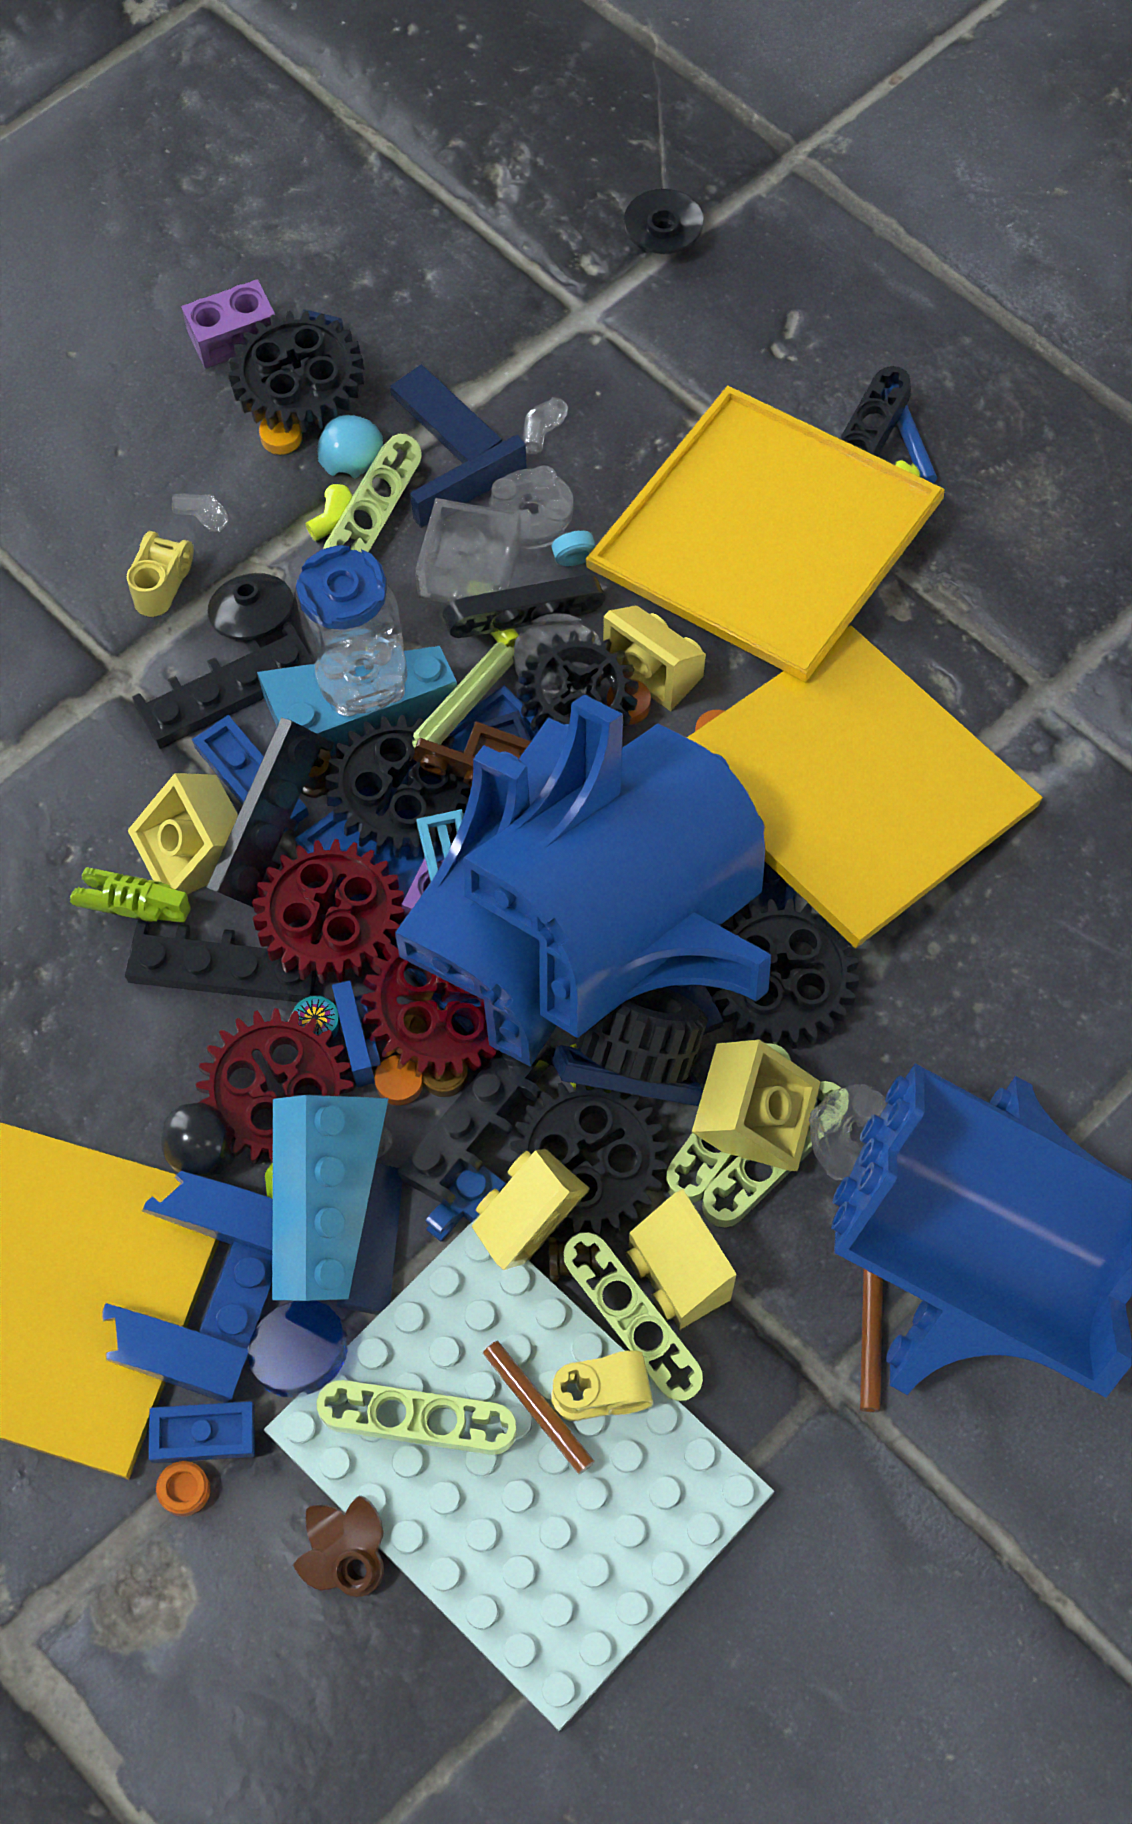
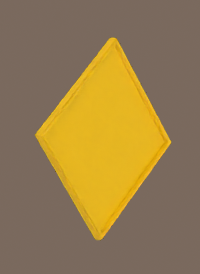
[586,385,945,682]
[686,625,1043,948]
[0,1122,220,1480]

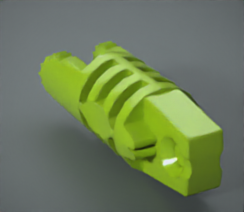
[69,867,191,922]

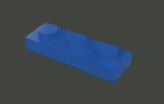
[192,715,309,833]

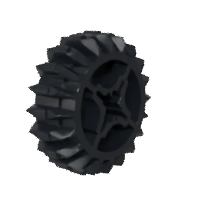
[517,630,639,731]

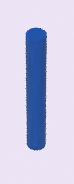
[885,383,937,483]

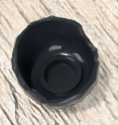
[161,1102,235,1177]

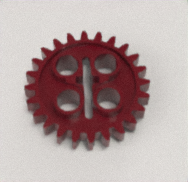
[252,839,405,984]
[361,943,496,1080]
[196,1008,354,1164]

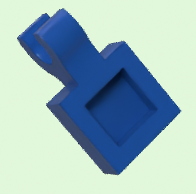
[425,1166,506,1242]

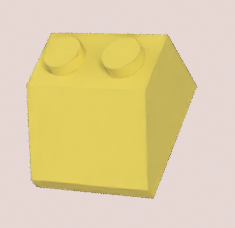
[603,605,706,711]
[128,773,238,895]
[692,1040,821,1171]
[471,1149,590,1270]
[626,1189,737,1330]

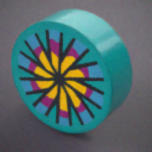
[292,996,340,1040]

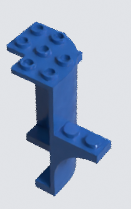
[463,695,771,1038]
[395,718,693,1066]
[831,1063,1132,1398]

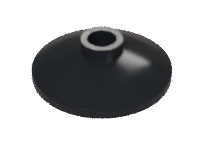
[624,189,703,254]
[208,573,294,640]

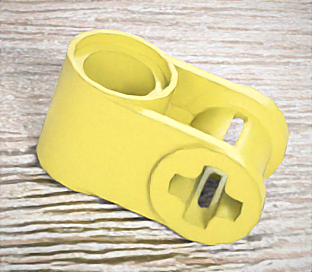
[127,531,194,617]
[551,1350,654,1421]

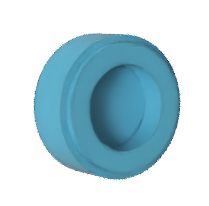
[552,531,596,566]

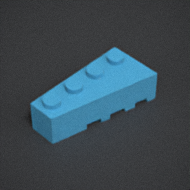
[257,646,457,759]
[272,1095,389,1301]

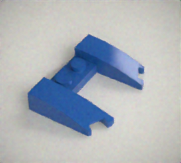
[102,1171,273,1403]

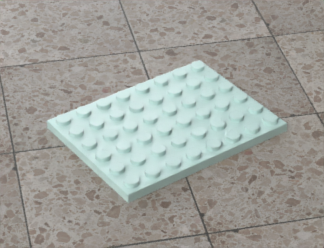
[264,1214,774,1732]

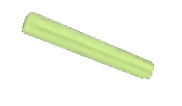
[412,642,515,748]

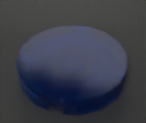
[248,1300,348,1397]

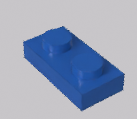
[332,980,381,1088]
[149,1401,255,1463]

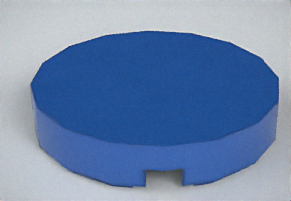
[296,545,387,630]

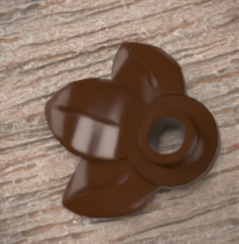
[293,1495,384,1597]

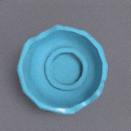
[317,415,383,478]

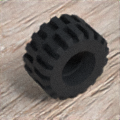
[575,987,708,1083]

